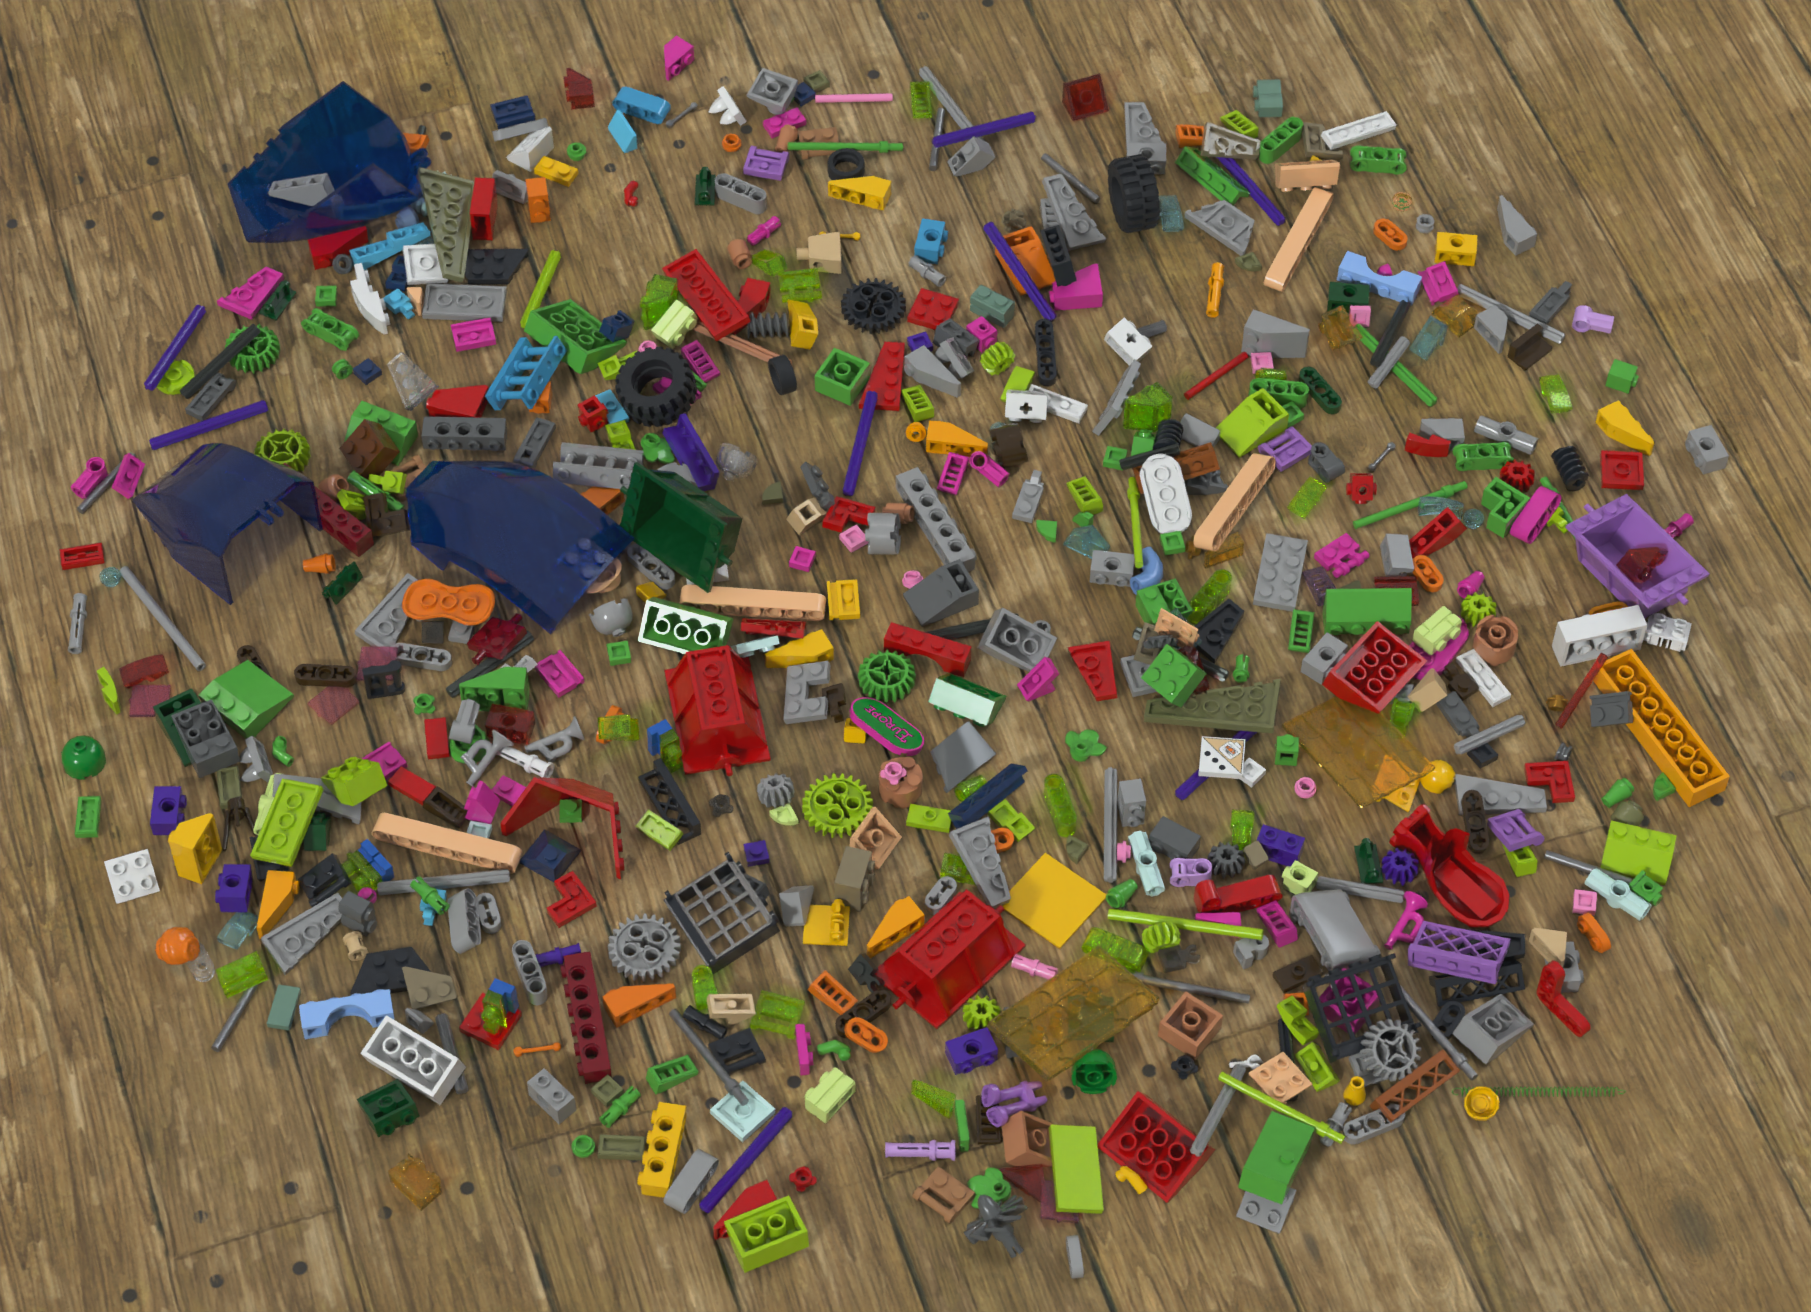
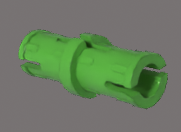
[410,876,450,915]
[599,1086,641,1128]

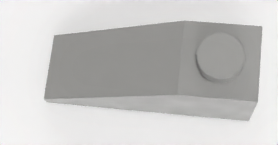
[268,173,335,206]
[904,345,961,398]

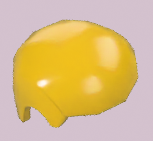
[1420,760,1456,794]
[1464,1086,1499,1121]

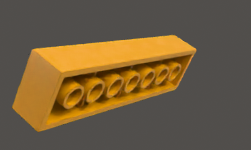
[1592,649,1730,807]

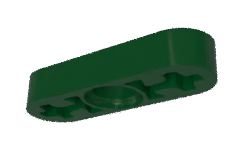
[1299,367,1342,414]

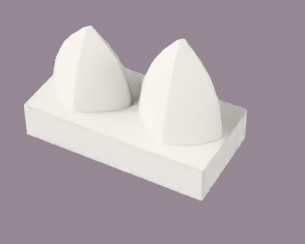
[709,86,747,126]

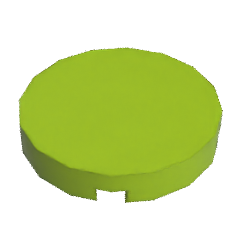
[156,359,195,395]

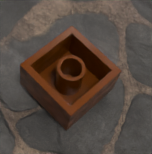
[339,419,400,479]

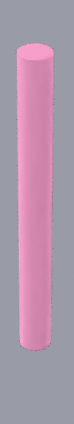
[815,93,892,103]

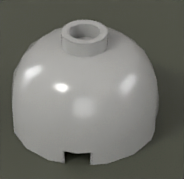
[589,598,633,637]

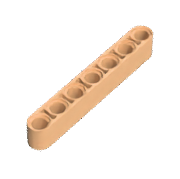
[1264,187,1334,292]
[1194,453,1276,551]
[679,585,826,621]
[372,813,523,874]

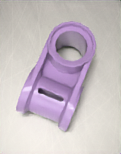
[1170,858,1212,887]

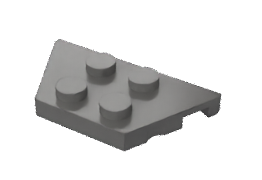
[1185,200,1255,256]

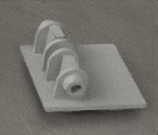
[1236,1188,1296,1234]

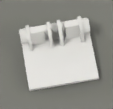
[1643,613,1692,652]
[104,849,160,904]

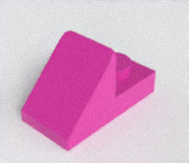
[1017,657,1059,701]

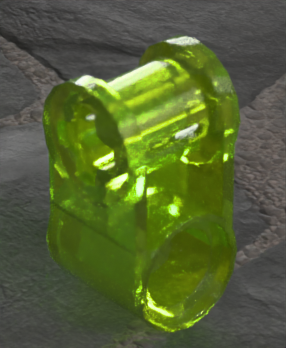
[1388,697,1415,740]
[692,965,718,1010]

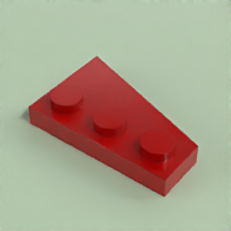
[1067,641,1118,701]

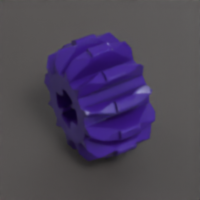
[1381,847,1419,886]

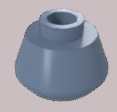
[395,206,420,229]

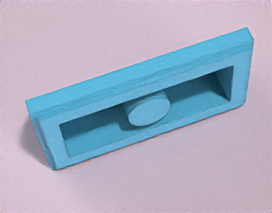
[608,110,637,153]

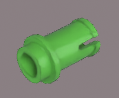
[1233,654,1250,683]

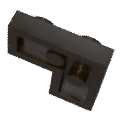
[363,493,410,538]

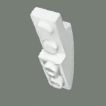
[350,263,390,334]

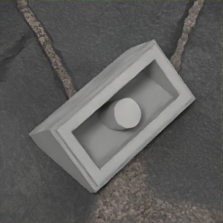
[1180,413,1220,448]

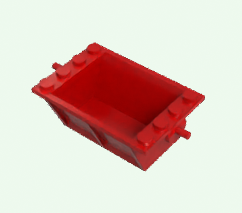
[664,645,771,776]
[875,889,1026,1029]

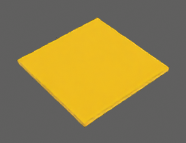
[1001,853,1106,949]

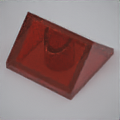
[1062,73,1109,121]

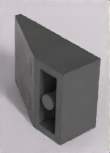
[903,559,979,627]
[171,699,240,778]

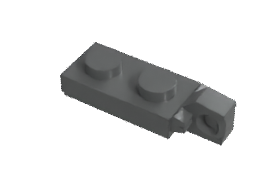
[1529,281,1572,324]
[800,462,835,511]
[1436,691,1480,738]

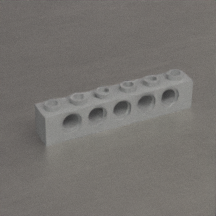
[896,467,977,572]

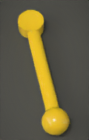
[819,231,860,241]

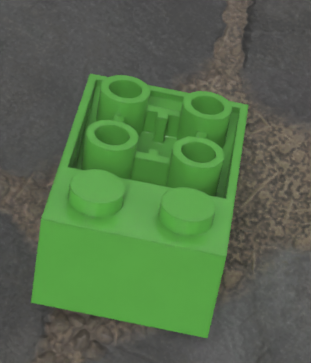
[459,667,530,714]

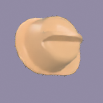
[579,557,622,593]

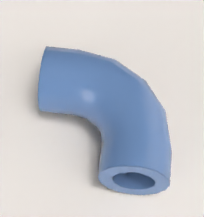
[1130,547,1163,595]

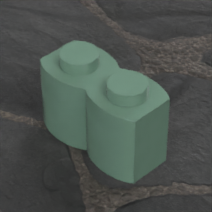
[1253,79,1283,117]

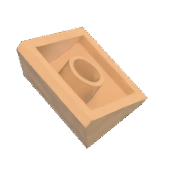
[850,807,902,869]

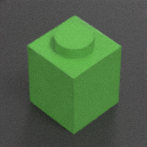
[1605,359,1639,394]

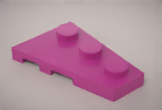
[217,267,284,320]

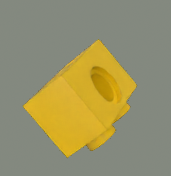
[1434,232,1477,266]

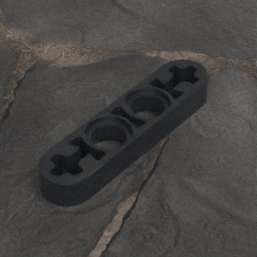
[1035,319,1057,387]

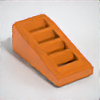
[1175,124,1204,148]
[808,970,858,1015]

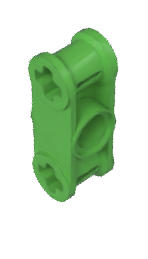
[1350,145,1407,175]
[301,308,359,351]
[1452,442,1514,471]

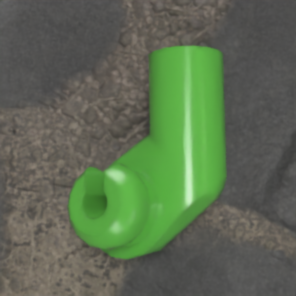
[272,736,294,767]
[817,1040,851,1061]

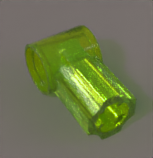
[1231,809,1254,850]

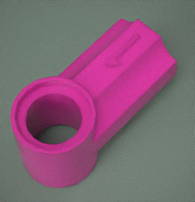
[969,451,1010,488]
[71,457,108,499]

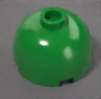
[61,735,106,780]
[1071,1049,1117,1094]

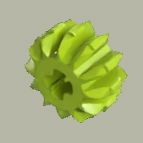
[980,341,1015,376]
[1460,592,1497,627]
[1142,921,1181,953]
[963,994,1001,1031]

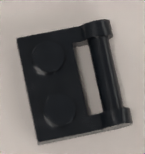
[362,660,405,699]
[298,853,351,907]
[708,1028,766,1076]

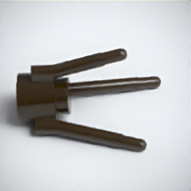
[222,797,258,851]

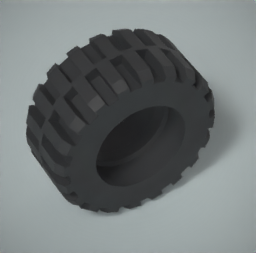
[1107,154,1160,233]
[615,347,697,427]

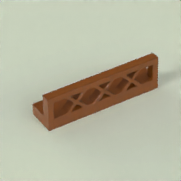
[1132,442,1220,494]
[1370,1049,1460,1123]

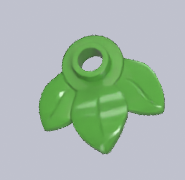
[641,433,674,463]
[1065,729,1107,762]
[967,1168,1011,1209]

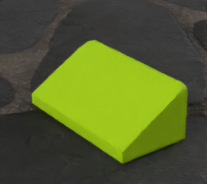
[1295,1042,1340,1092]

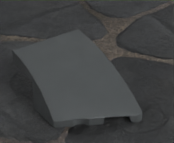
[1184,470,1228,495]
[931,721,996,794]

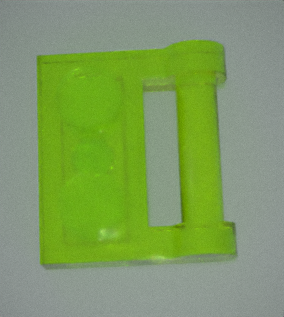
[750,990,805,1039]

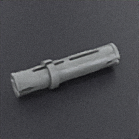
[68,593,87,654]

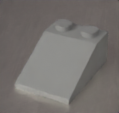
[1241,309,1310,358]
[977,608,1057,672]
[1453,994,1534,1064]

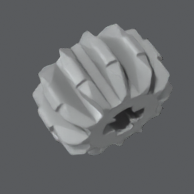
[757,773,795,808]

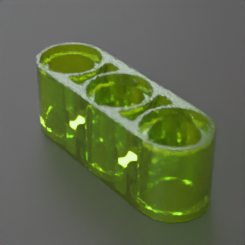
[1188,569,1232,624]
[1044,774,1077,838]
[1081,927,1150,973]

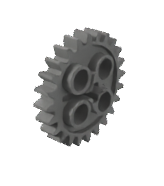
[608,913,681,982]

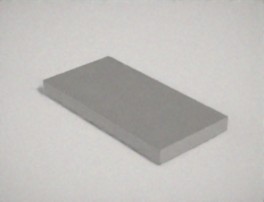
[422,283,507,322]

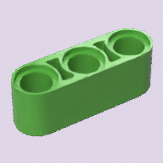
[1259,117,1303,164]
[1248,378,1309,409]

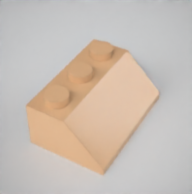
[1275,160,1340,192]

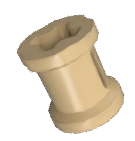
[343,931,368,961]

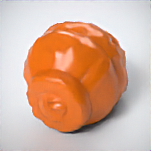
[155,927,200,965]

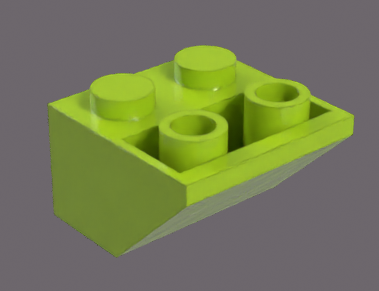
[321,757,388,806]

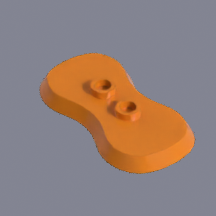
[402,579,495,626]

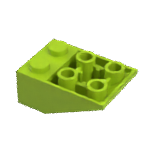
[1216,388,1289,458]

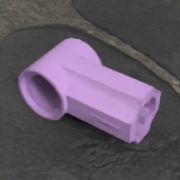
[1572,305,1614,334]

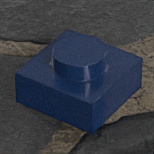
[793,82,816,107]
[353,358,382,385]

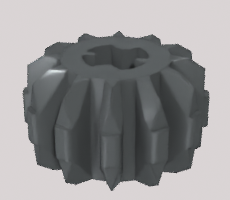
[1207,841,1245,879]

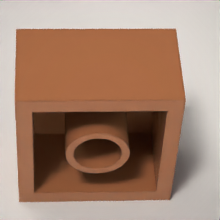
[1158,991,1223,1060]

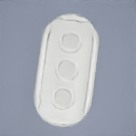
[1140,454,1192,534]

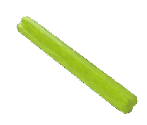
[520,250,561,328]

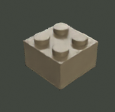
[834,846,875,912]

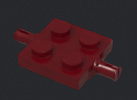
[467,613,527,665]

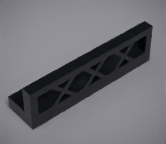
[638,758,701,845]
[1429,959,1525,1007]

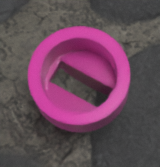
[1377,264,1393,276]
[358,887,377,904]

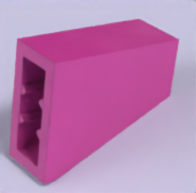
[1049,264,1103,311]

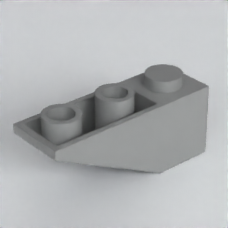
[1497,195,1537,256]

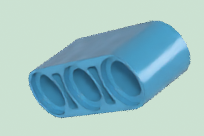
[612,86,671,124]

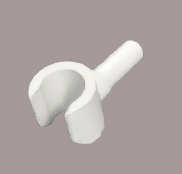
[1229,1055,1263,1070]

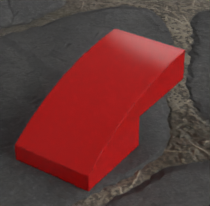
[1404,433,1451,457]

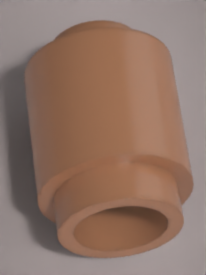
[727,239,752,269]
[882,503,915,524]

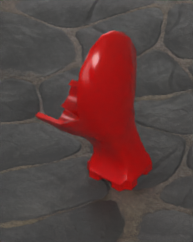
[1389,804,1510,927]

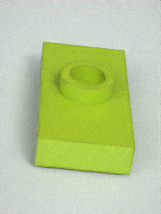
[906,804,952,833]
[635,809,683,851]

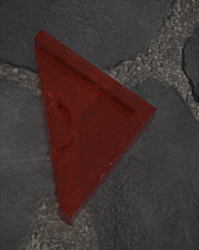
[1000,1164,1048,1207]

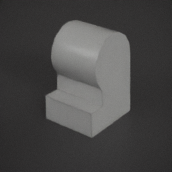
[1233,935,1269,969]

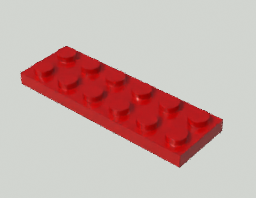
[662,249,751,341]

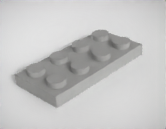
[1253,533,1308,612]

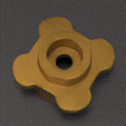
[1185,535,1201,560]
[1546,695,1569,712]

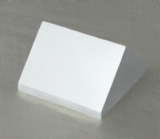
[506,126,554,172]

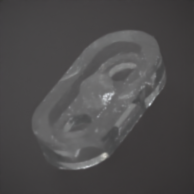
[186,942,215,982]

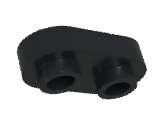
[1432,1001,1465,1040]

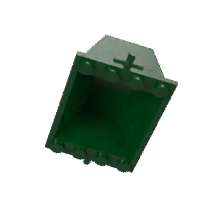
[619,462,743,593]

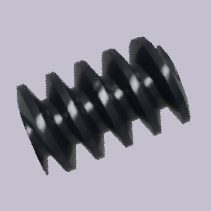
[1153,419,1184,450]
[1551,446,1589,492]

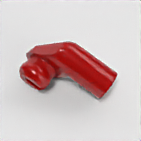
[624,180,638,207]

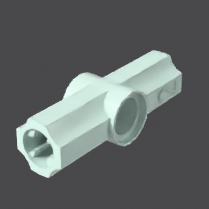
[1128,831,1165,897]
[1585,868,1652,921]

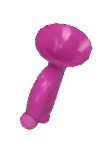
[1384,891,1428,950]

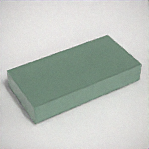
[267,984,301,1031]

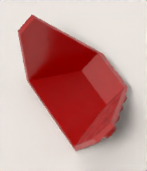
[500,777,625,879]

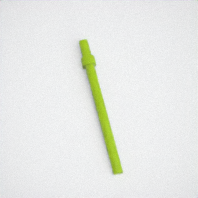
[1127,477,1143,568]
[1218,1072,1345,1144]

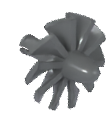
[964,1195,1028,1258]

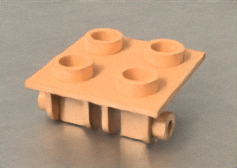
[1154,608,1200,651]
[1248,1052,1312,1105]

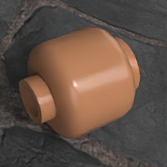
[318,474,349,503]

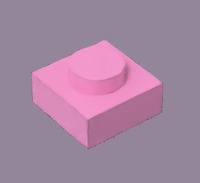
[1349,306,1371,327]
[1250,352,1274,374]
[839,525,868,553]
[1572,889,1597,916]

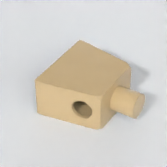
[797,232,841,274]

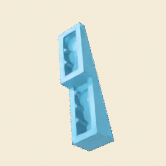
[350,222,431,270]

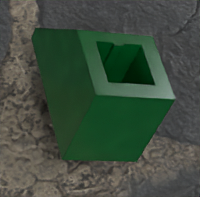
[304,812,331,851]

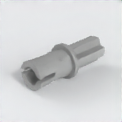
[1320,1102,1352,1147]

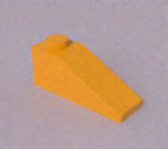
[926,420,988,459]
[257,870,300,939]
[867,896,925,959]

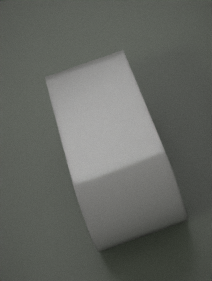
[715,173,767,214]
[447,888,481,954]
[512,940,548,1005]
[663,1149,719,1214]

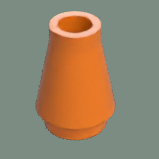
[303,553,336,574]

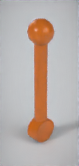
[514,1042,561,1057]

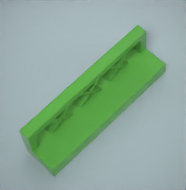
[1175,146,1250,206]

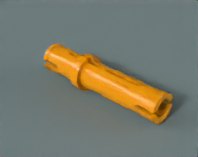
[1206,262,1224,318]

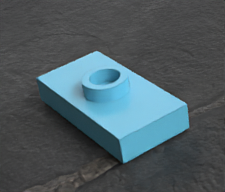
[595,389,629,424]

